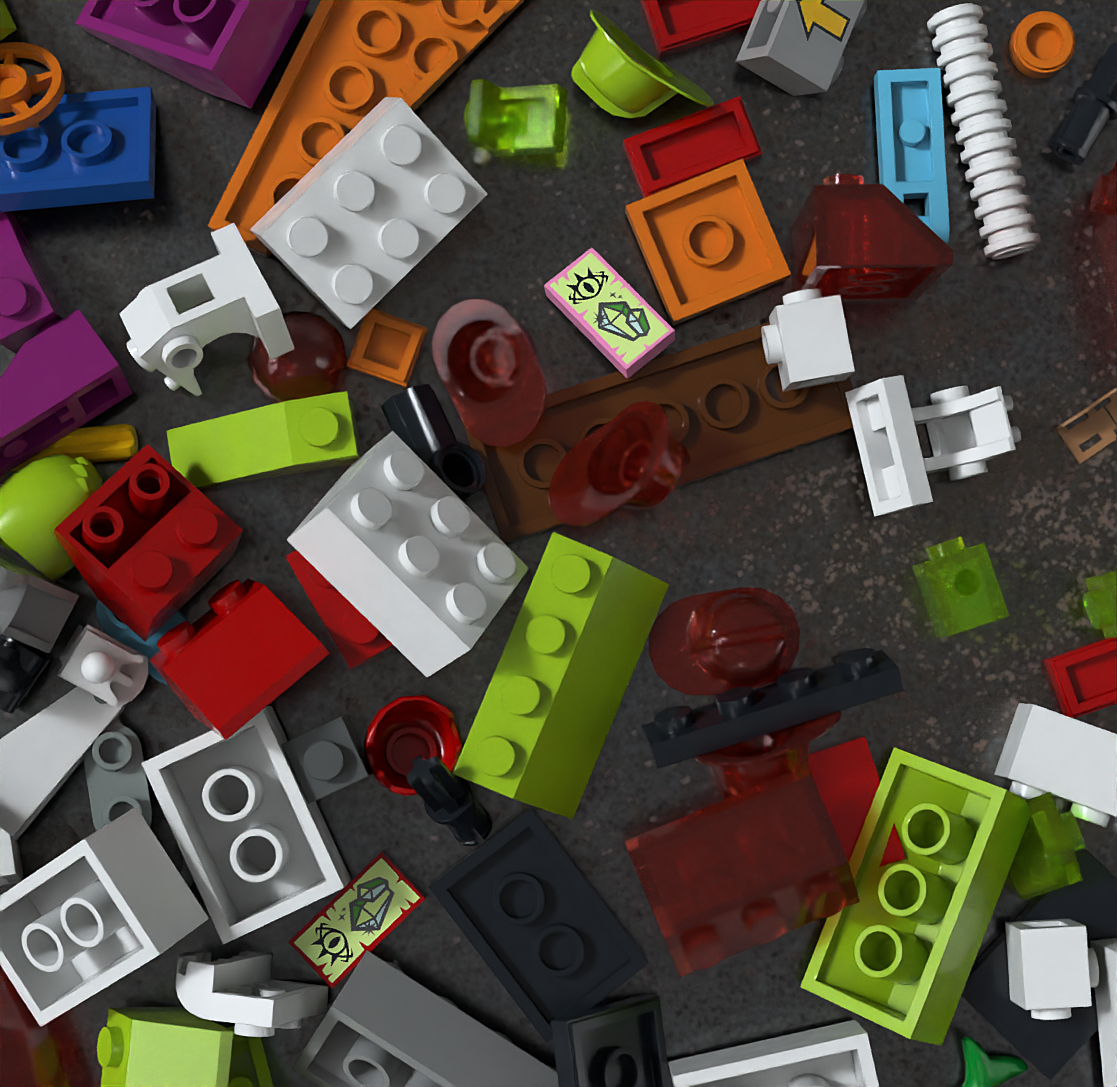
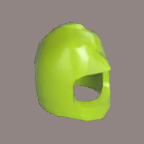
[0,454,103,582]

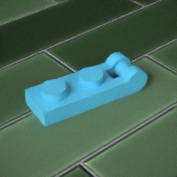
[874,68,950,249]

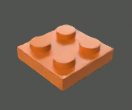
[625,158,791,326]

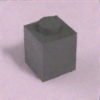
[281,715,371,804]

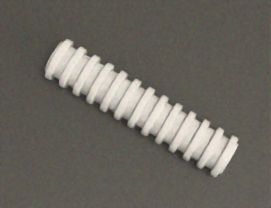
[927,3,1041,259]

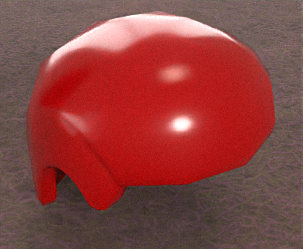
[364,695,462,796]

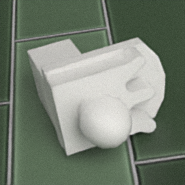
[57,624,149,708]

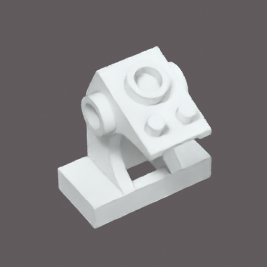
[119,223,295,396]
[845,375,1021,517]

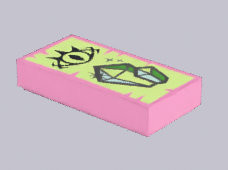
[544,247,676,379]

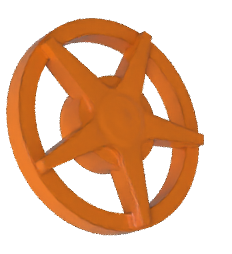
[0,42,65,136]

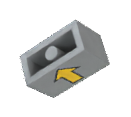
[735,0,867,96]

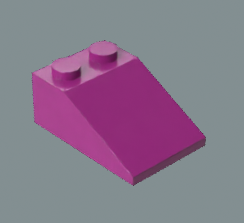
[75,0,310,108]

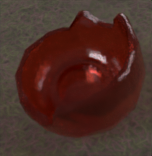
[246,310,347,404]

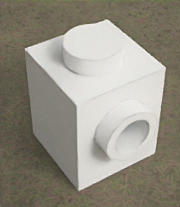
[761,288,855,392]
[1005,918,1099,1020]

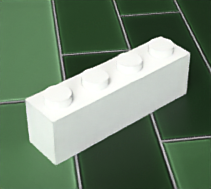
[994,703,1117,828]

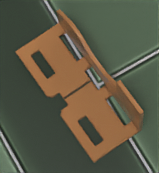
[1055,387,1117,464]

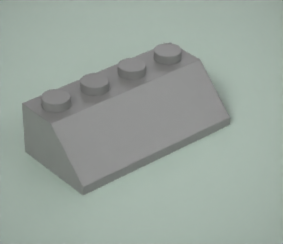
[292,951,559,1087]

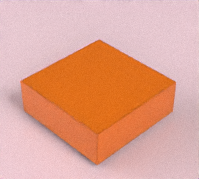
[347,308,429,390]

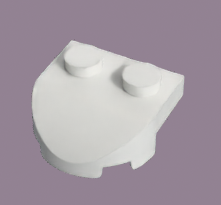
[176,951,329,1037]

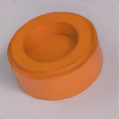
[1008,11,1076,79]

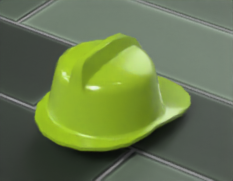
[571,9,714,118]

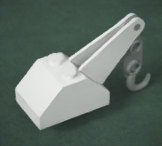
[0,686,194,888]

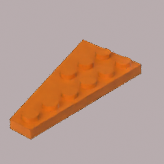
[208,0,525,258]

